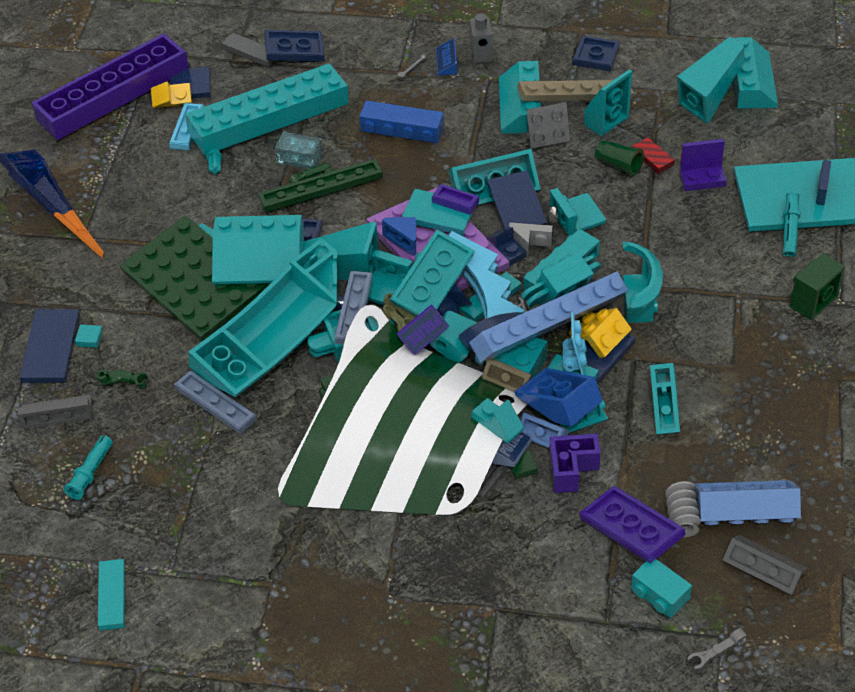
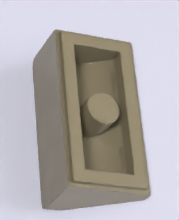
[482,358,531,392]

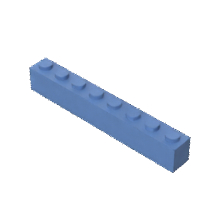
[469,271,629,362]

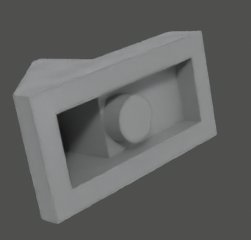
[509,223,553,257]

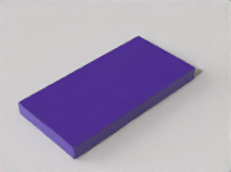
[579,486,686,564]

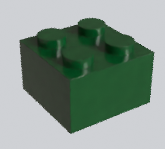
[790,253,845,321]

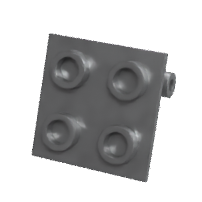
[526,102,570,149]

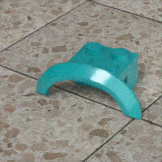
[622,241,663,323]

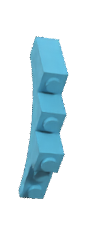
[449,231,524,366]

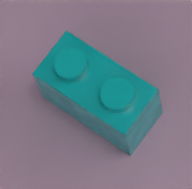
[631,559,692,618]

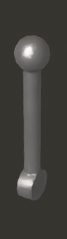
[398,54,427,80]

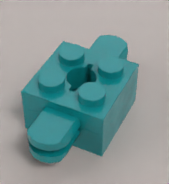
[521,252,601,308]
[308,310,394,364]

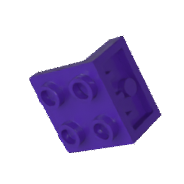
[679,139,727,191]

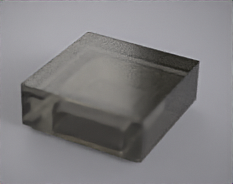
[548,207,558,237]

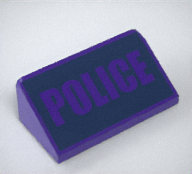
[397,304,449,355]

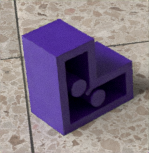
[549,433,601,493]

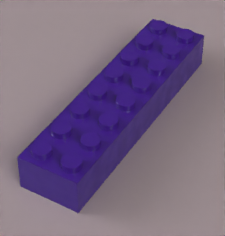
[31,33,189,140]

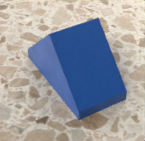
[382,217,416,256]

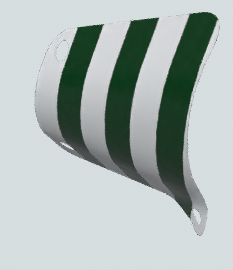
[278,305,527,515]

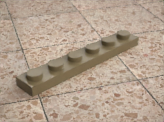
[517,80,634,101]

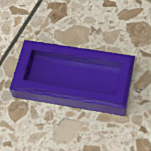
[432,184,479,215]

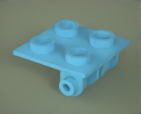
[562,312,587,375]

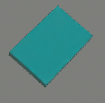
[402,189,475,235]

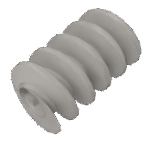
[665,481,701,537]

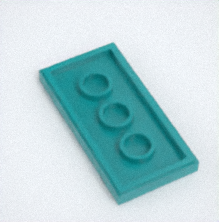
[390,229,475,317]

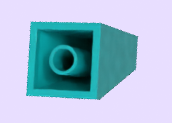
[677,37,745,124]
[303,222,379,281]

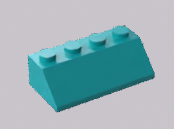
[733,37,778,109]
[499,61,541,134]
[447,149,541,205]

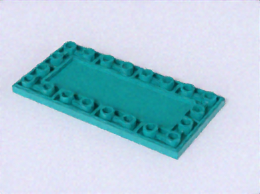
[733,158,855,232]

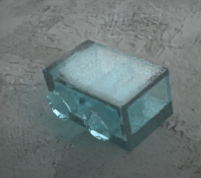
[275,131,323,169]

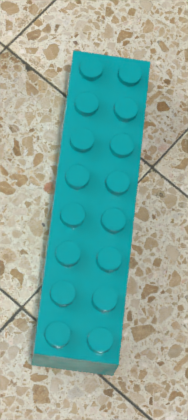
[185,63,349,155]

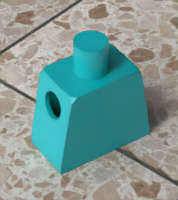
[430,311,477,363]

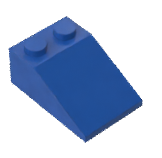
[514,368,603,426]

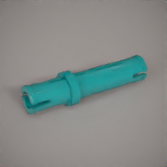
[782,192,801,257]

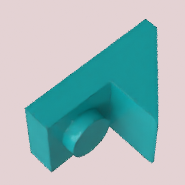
[471,398,524,444]

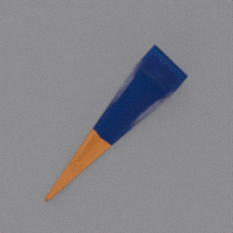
[0,150,104,258]

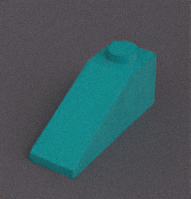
[650,363,680,435]

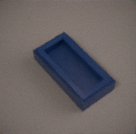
[816,160,831,205]

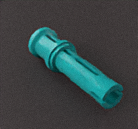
[63,435,113,500]

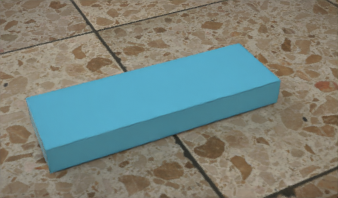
[169,103,204,150]

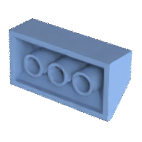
[694,480,801,525]

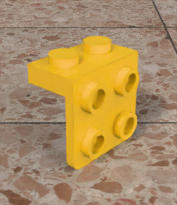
[565,308,631,358]

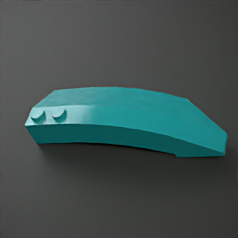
[189,238,337,397]

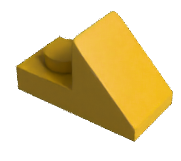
[151,82,192,108]

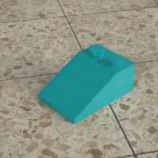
[584,69,632,137]

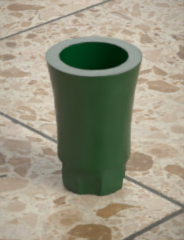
[595,140,644,176]

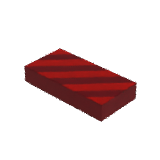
[632,137,675,174]

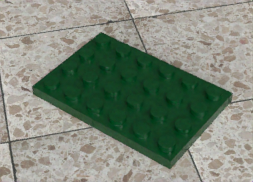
[119,215,268,341]

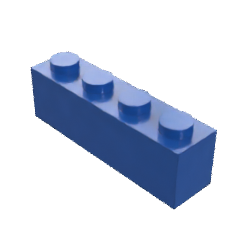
[359,100,444,143]

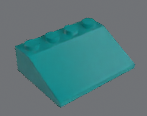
[212,215,305,284]

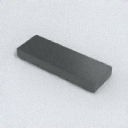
[222,33,275,67]

